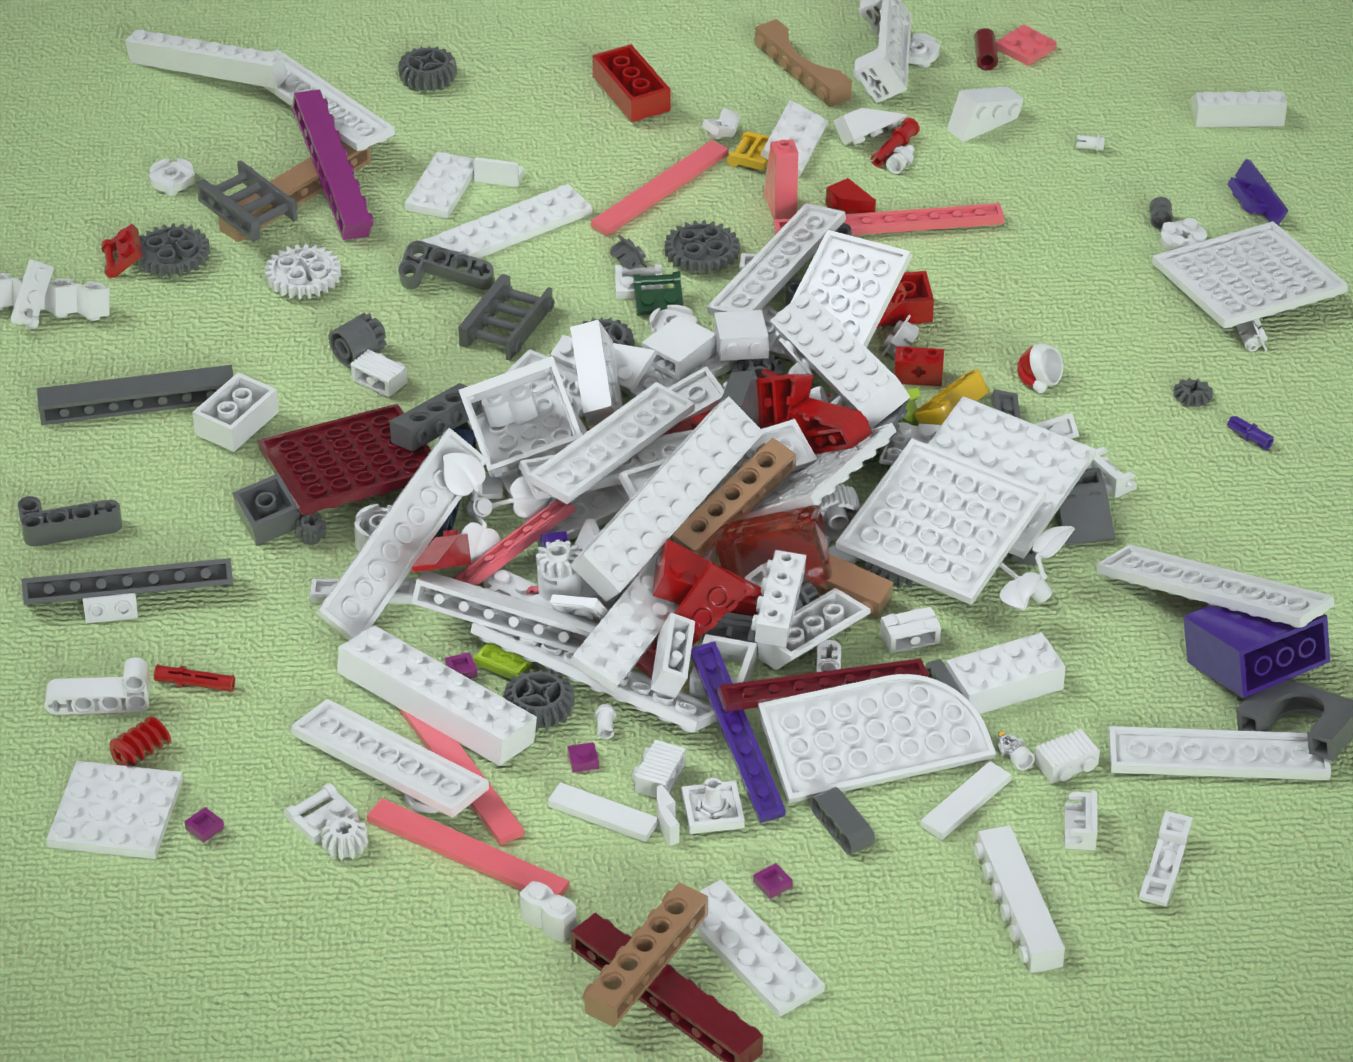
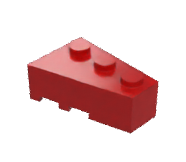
[756,374,813,429]
[788,397,873,454]

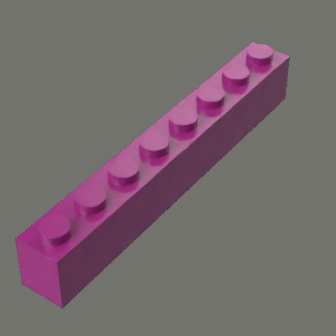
[292,89,374,240]

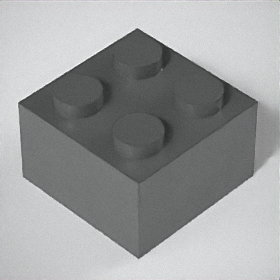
[232,473,301,546]

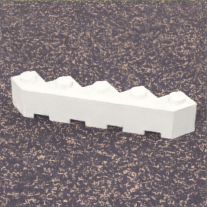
[0,273,109,320]

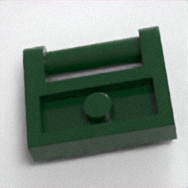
[633,271,684,316]

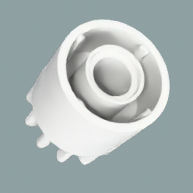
[536,539,583,601]

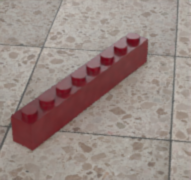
[571,912,763,1062]

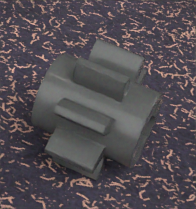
[295,514,326,545]

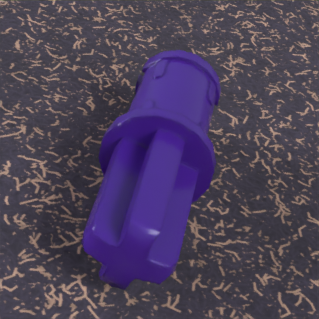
[1227,416,1274,450]

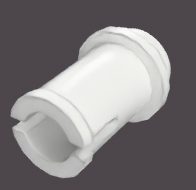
[1076,134,1105,152]
[595,704,616,739]

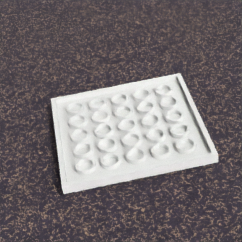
[1152,222,1348,328]
[928,396,1096,559]
[836,439,1046,605]

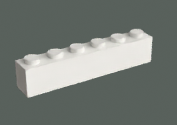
[974,825,1065,974]

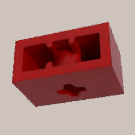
[894,346,944,387]

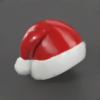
[1017,343,1063,394]

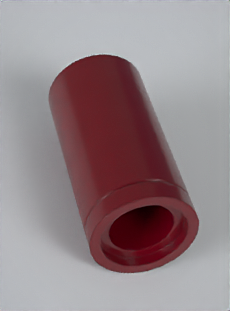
[974,28,998,71]

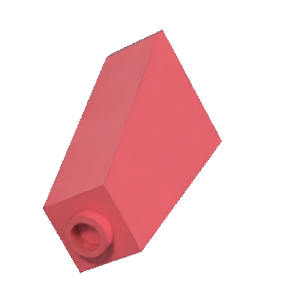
[764,139,799,220]

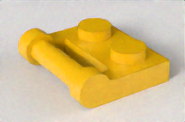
[726,131,770,171]

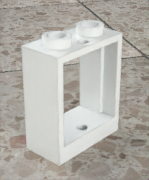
[690,634,757,699]

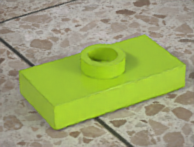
[474,642,533,679]

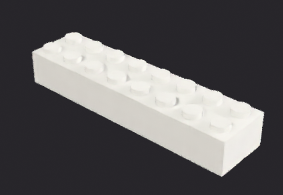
[770,290,910,428]
[337,625,537,766]

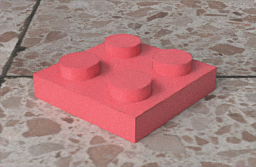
[996,25,1056,66]

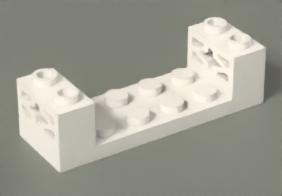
[853,0,912,104]

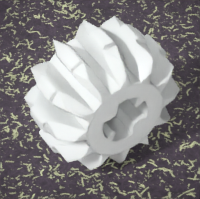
[321,814,368,861]

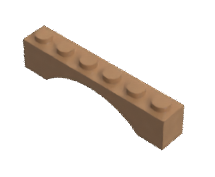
[754,19,852,107]

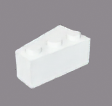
[947,86,1024,142]

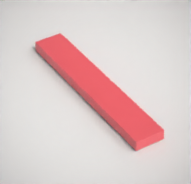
[452,499,576,586]

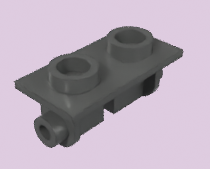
[610,234,648,269]

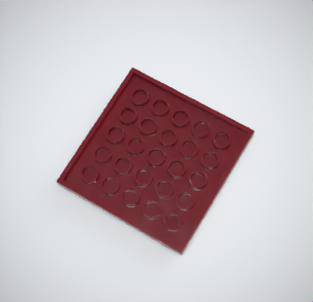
[257,403,431,515]

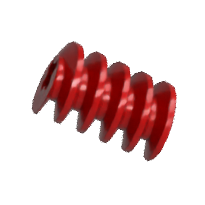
[109,716,172,767]

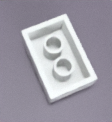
[192,373,279,452]

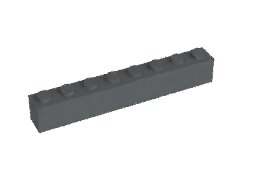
[37,365,233,425]
[21,558,234,605]

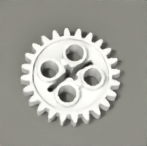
[265,244,341,299]

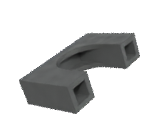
[1236,679,1353,761]

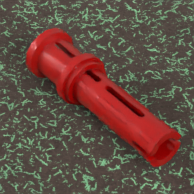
[870,117,920,167]

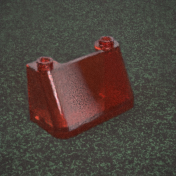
[714,505,832,585]

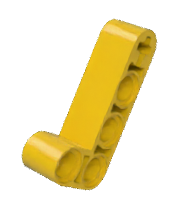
[913,369,990,425]

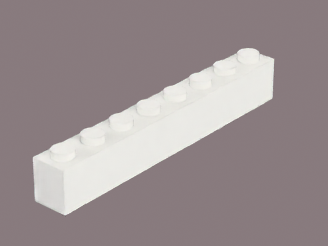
[125,29,288,89]
[411,571,599,653]

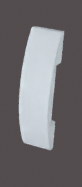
[1139,811,1193,907]

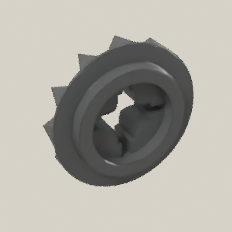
[1174,377,1213,407]

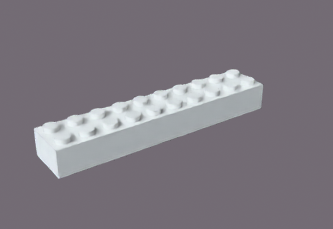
[570,396,764,602]

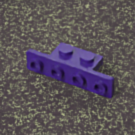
[1227,159,1288,226]

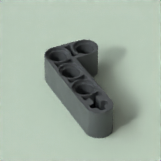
[398,240,495,290]
[18,496,122,546]

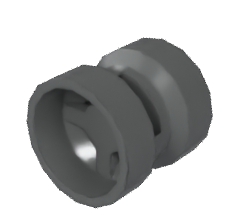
[1149,197,1173,229]

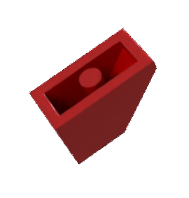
[825,178,876,214]

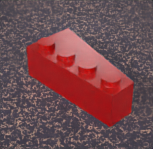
[652,539,762,616]

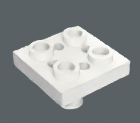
[682,778,745,834]

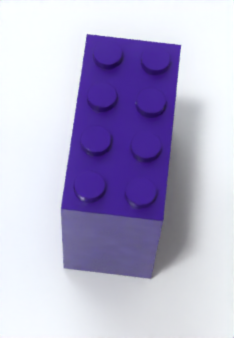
[1183,605,1331,698]

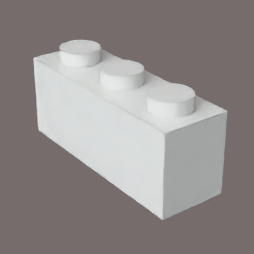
[650,613,695,698]

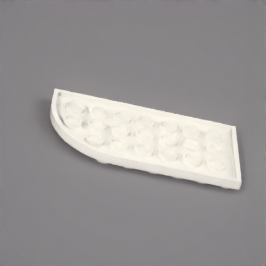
[757,674,996,804]

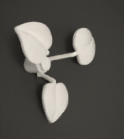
[443,453,551,566]
[999,526,1075,610]

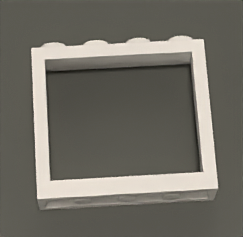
[459,356,582,478]

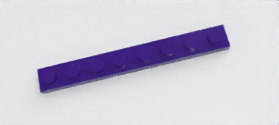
[690,641,786,823]

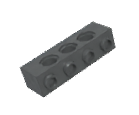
[389,383,482,452]

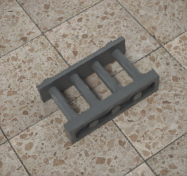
[196,160,298,242]
[458,274,555,361]

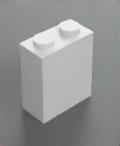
[714,310,769,361]
[642,315,716,381]

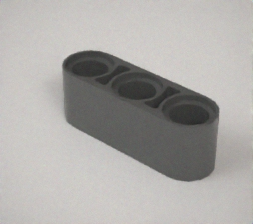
[810,787,876,855]

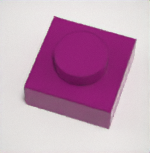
[444,652,478,679]
[567,742,599,773]
[184,807,224,843]
[753,863,793,899]

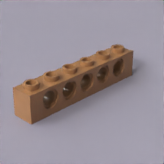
[671,438,796,557]
[583,882,708,1027]

